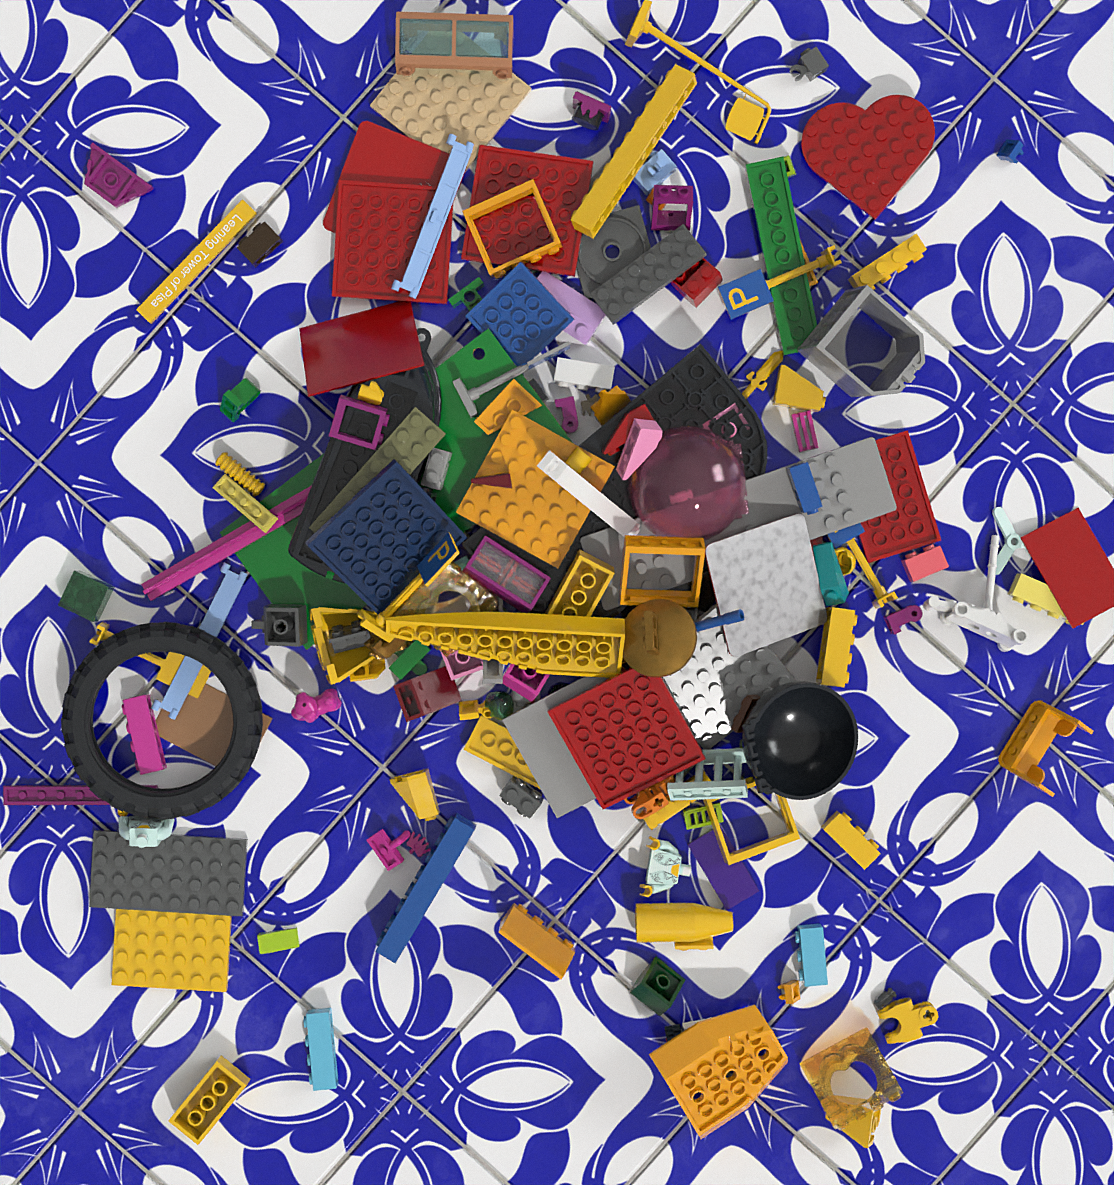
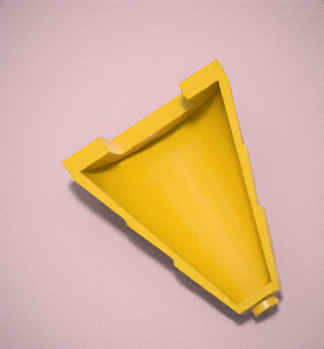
[310,607,398,685]

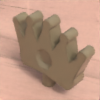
[581,394,600,416]

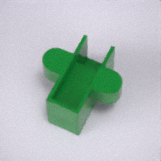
[389,640,432,680]

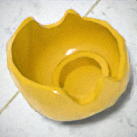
[834,547,856,576]

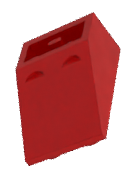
[670,258,723,308]
[602,404,654,456]

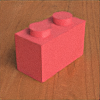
[901,544,949,582]

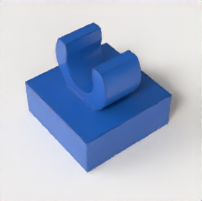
[996,139,1024,164]

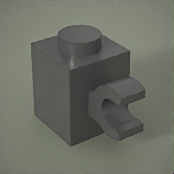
[789,46,829,82]

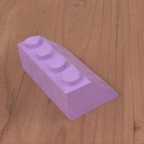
[537,271,606,345]

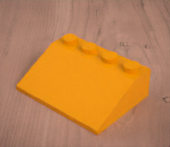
[499,903,575,979]

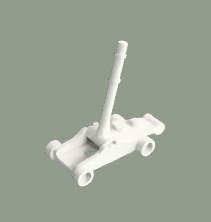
[923,535,1029,652]

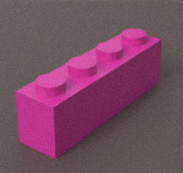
[122,694,167,775]

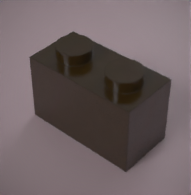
[236,221,283,268]

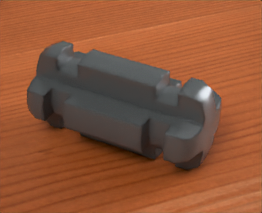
[874,988,897,1010]

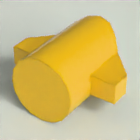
[357,381,384,405]

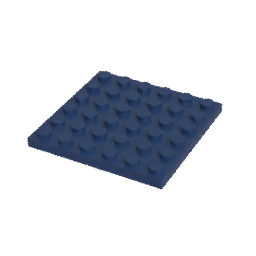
[305,459,467,614]

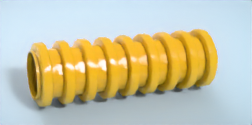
[215,452,265,497]

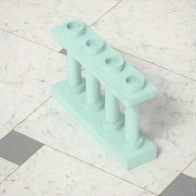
[667,748,748,801]

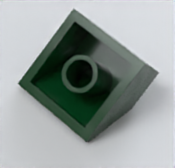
[630,956,686,1016]

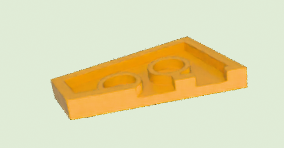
[474,379,542,435]

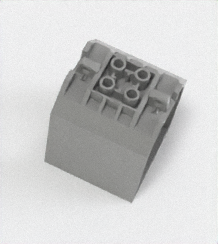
[797,285,925,397]

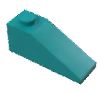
[813,542,849,606]

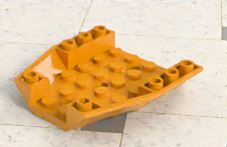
[649,1005,788,1139]

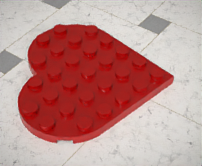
[801,95,935,220]

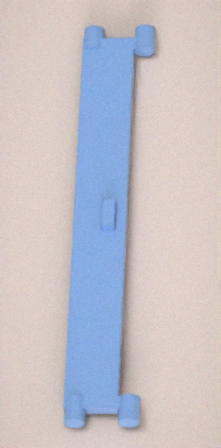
[391,134,474,299]
[151,562,248,720]

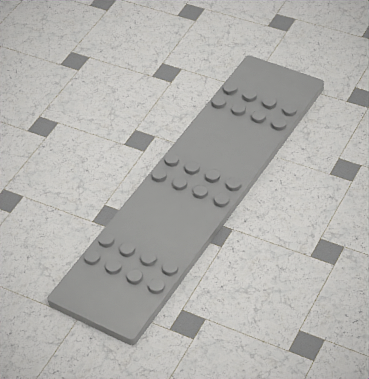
[580,437,897,610]

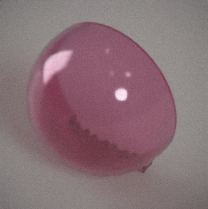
[628,426,749,541]

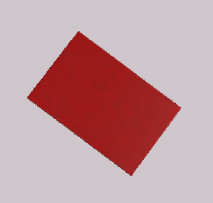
[1021,507,1114,629]

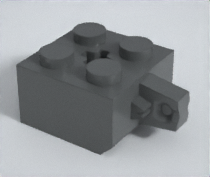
[251,604,308,647]

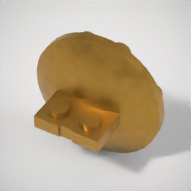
[623,599,697,678]

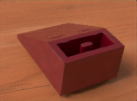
[393,666,462,722]

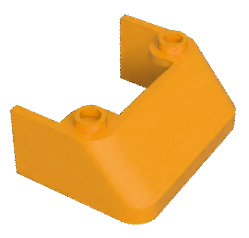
[998,700,1093,797]

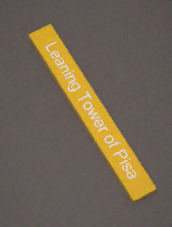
[136,199,257,324]

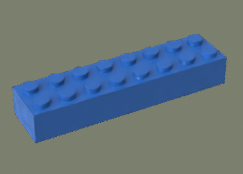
[375,813,477,963]

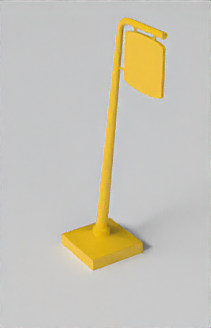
[624,0,771,144]

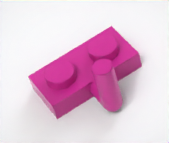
[367,829,411,871]

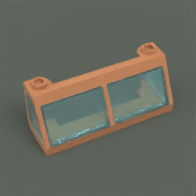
[395,12,514,79]

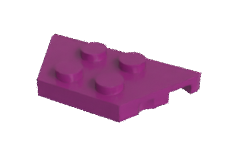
[84,142,153,208]

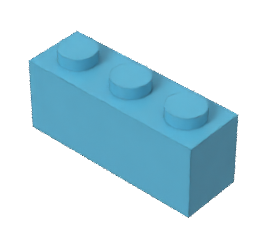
[795,924,828,987]

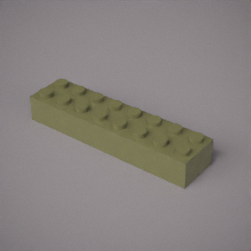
[309,407,446,533]

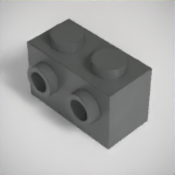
[499,775,544,819]

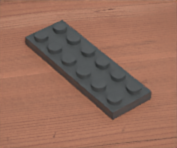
[590,224,707,325]

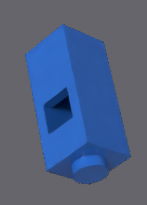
[786,461,823,515]

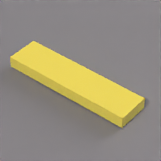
[213,474,278,533]

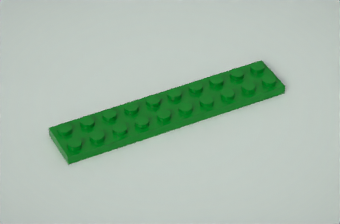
[745,157,817,356]

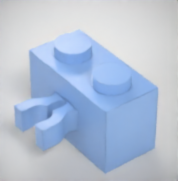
[633,149,677,196]

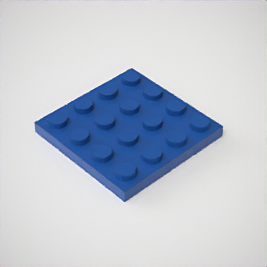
[466,262,575,367]

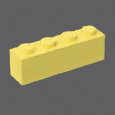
[1008,573,1084,625]

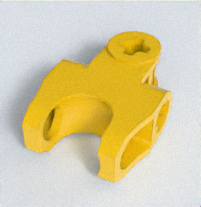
[876,998,938,1044]

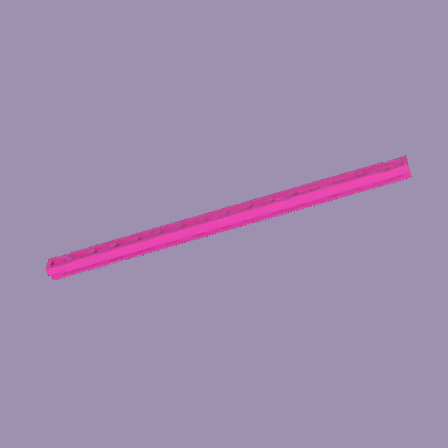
[141,486,311,601]

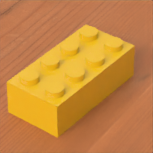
[544,549,615,617]
[816,607,857,687]
[169,1055,250,1145]

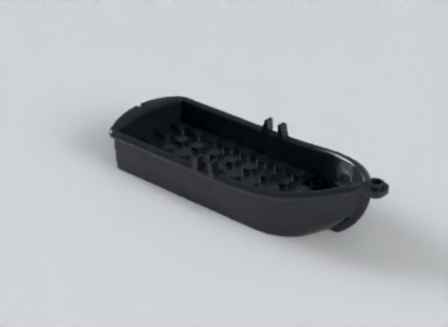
[288,328,442,584]

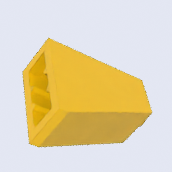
[773,364,826,412]

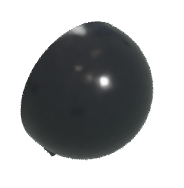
[742,681,858,800]

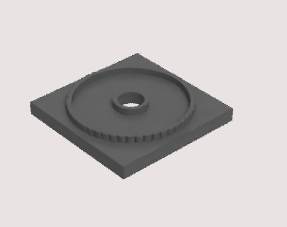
[577,205,651,299]

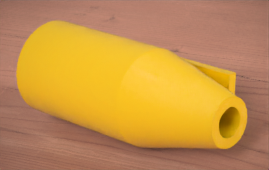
[635,903,733,951]

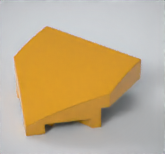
[590,386,631,426]

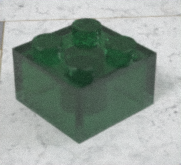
[58,570,115,622]

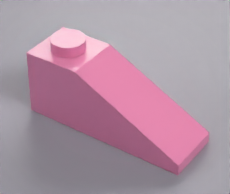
[616,418,662,480]

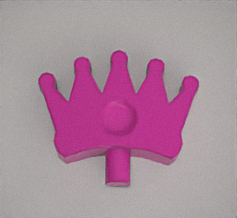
[407,832,431,857]

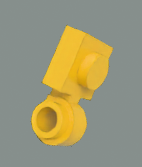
[459,700,496,720]

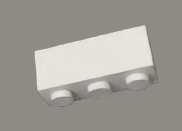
[554,357,615,393]

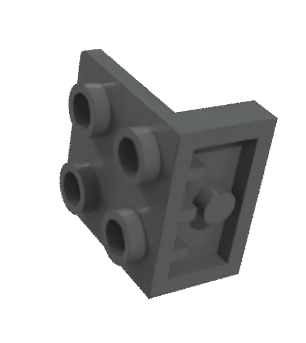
[328,620,371,653]

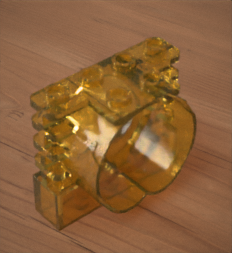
[392,561,498,657]
[799,1027,903,1130]

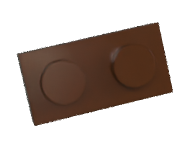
[731,695,760,733]

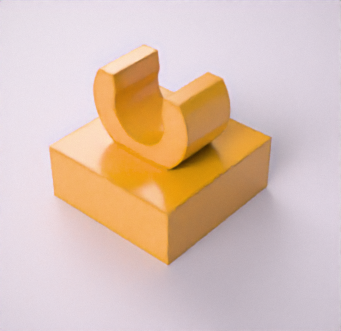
[778,980,801,1004]

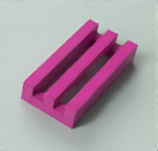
[791,410,819,452]

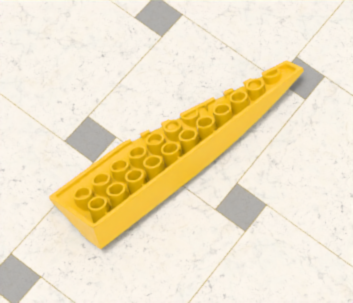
[386,612,625,678]

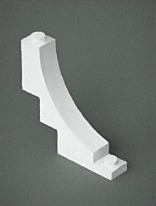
[537,450,641,537]

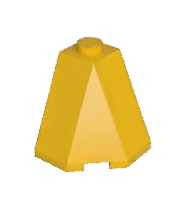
[390,768,440,821]
[824,1095,882,1148]

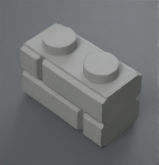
[421,448,452,490]

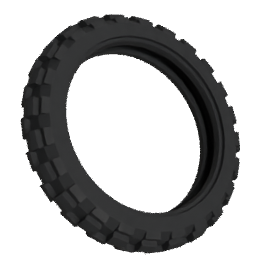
[61,622,263,820]

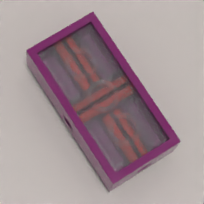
[461,536,551,613]

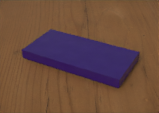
[687,825,759,910]

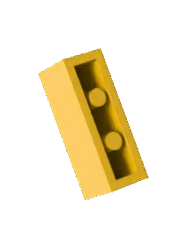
[821,811,881,870]

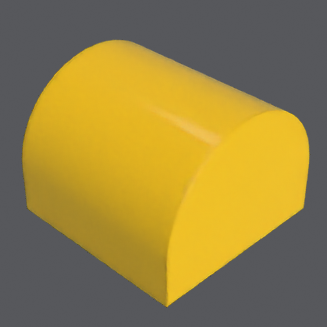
[565,447,592,474]

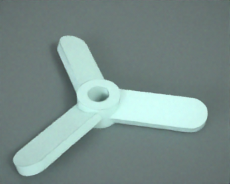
[992,507,1026,575]

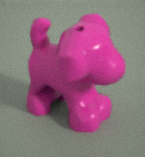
[291,688,342,723]

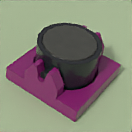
[572,91,611,130]

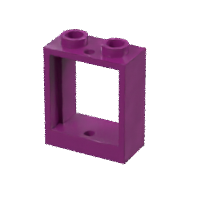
[651,185,693,231]
[329,395,390,450]

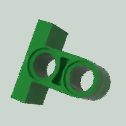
[448,277,484,312]
[220,378,261,423]

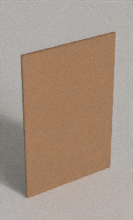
[156,683,273,766]

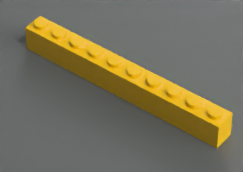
[571,64,697,239]

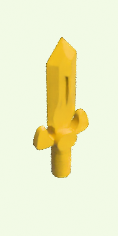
[741,350,783,399]

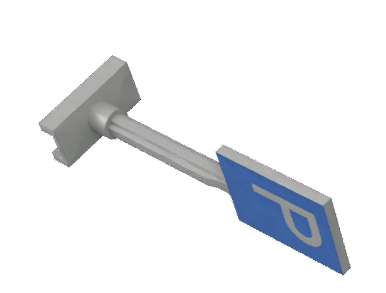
[453,341,571,418]

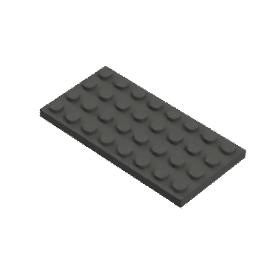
[89,830,248,916]

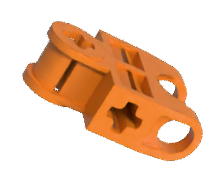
[624,775,676,819]

